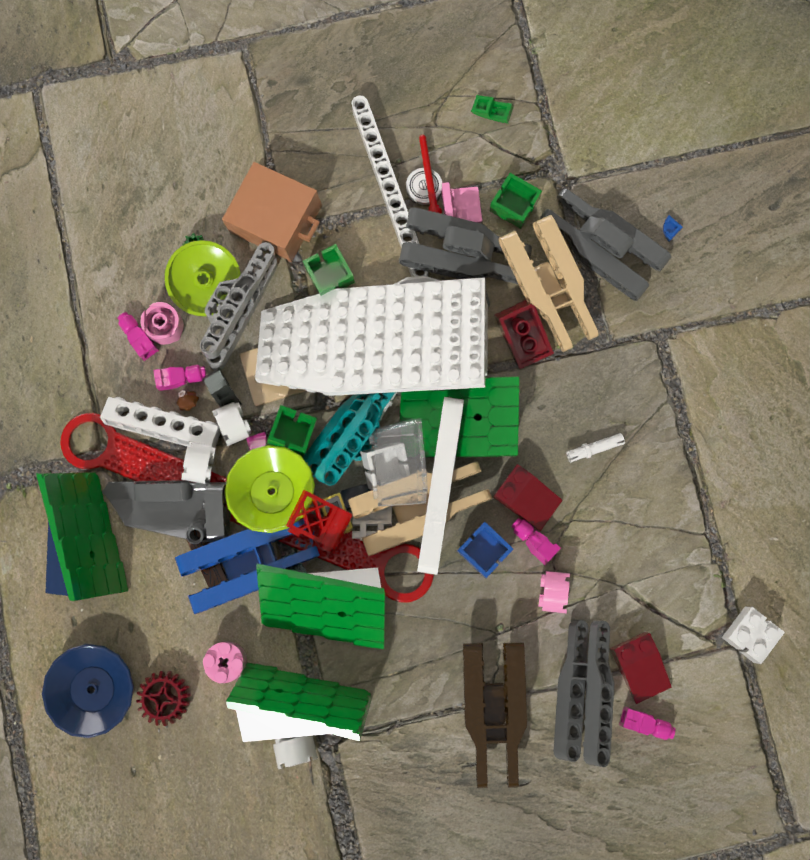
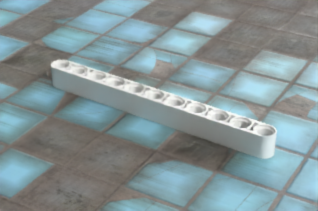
[352,95,428,277]

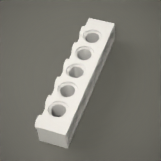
[100,397,220,448]

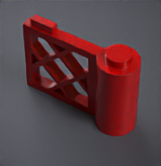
[286,490,353,552]

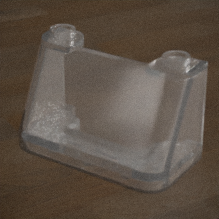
[369,418,428,506]

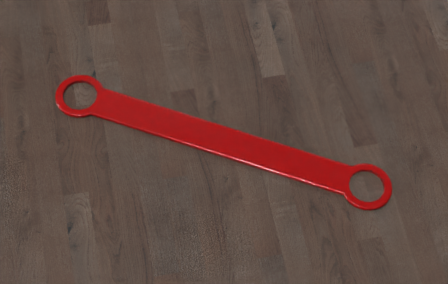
[60,413,434,603]

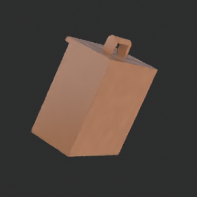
[222,162,322,263]

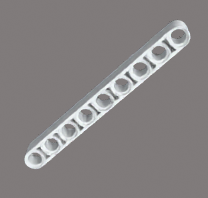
[417,397,464,575]

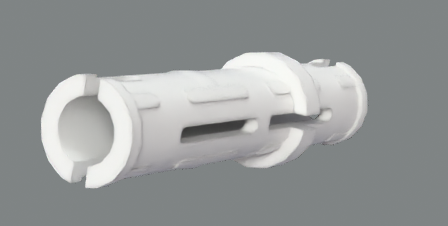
[566,433,625,463]

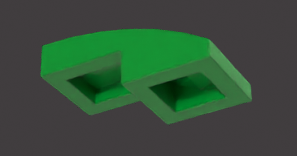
[471,95,513,124]

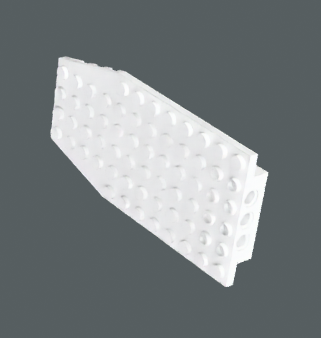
[255,278,488,396]

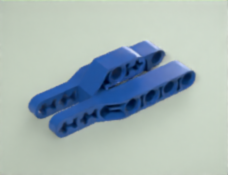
[175,519,320,614]

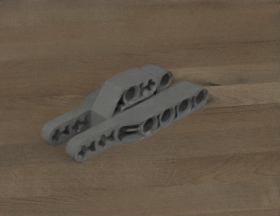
[540,188,671,301]
[399,208,532,284]
[553,620,615,767]

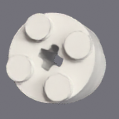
[212,402,251,446]
[181,442,216,484]
[273,735,318,770]

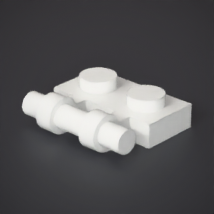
[352,506,392,541]

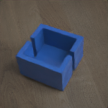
[457,522,513,578]

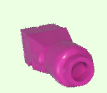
[117,312,159,361]
[153,365,207,391]
[511,518,561,565]
[619,706,676,740]

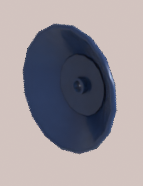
[42,644,134,738]

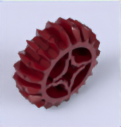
[136,671,191,726]

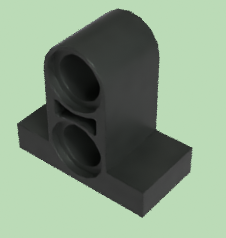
[203,368,242,407]

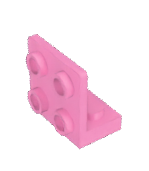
[441,182,482,223]

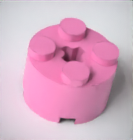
[141,302,184,345]
[539,571,570,614]
[203,642,247,683]

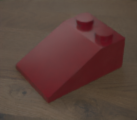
[494,300,554,369]
[493,464,563,531]
[609,632,672,704]

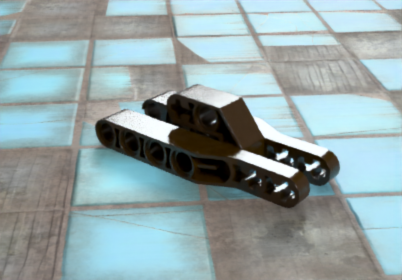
[463,643,527,788]

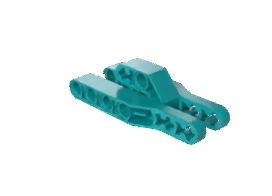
[303,392,396,486]

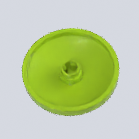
[165,240,241,316]

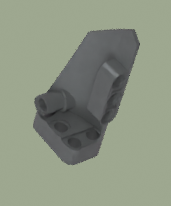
[102,480,231,544]

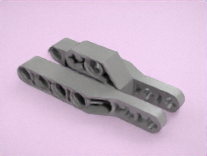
[200,242,278,370]

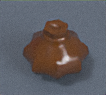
[176,391,199,411]

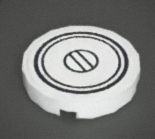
[406,168,442,205]

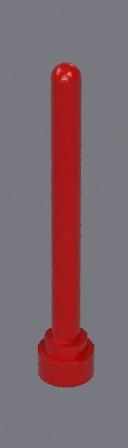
[419,134,443,214]

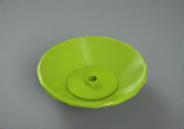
[224,445,315,533]

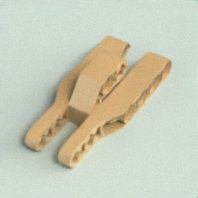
[498,215,599,352]
[348,462,492,556]

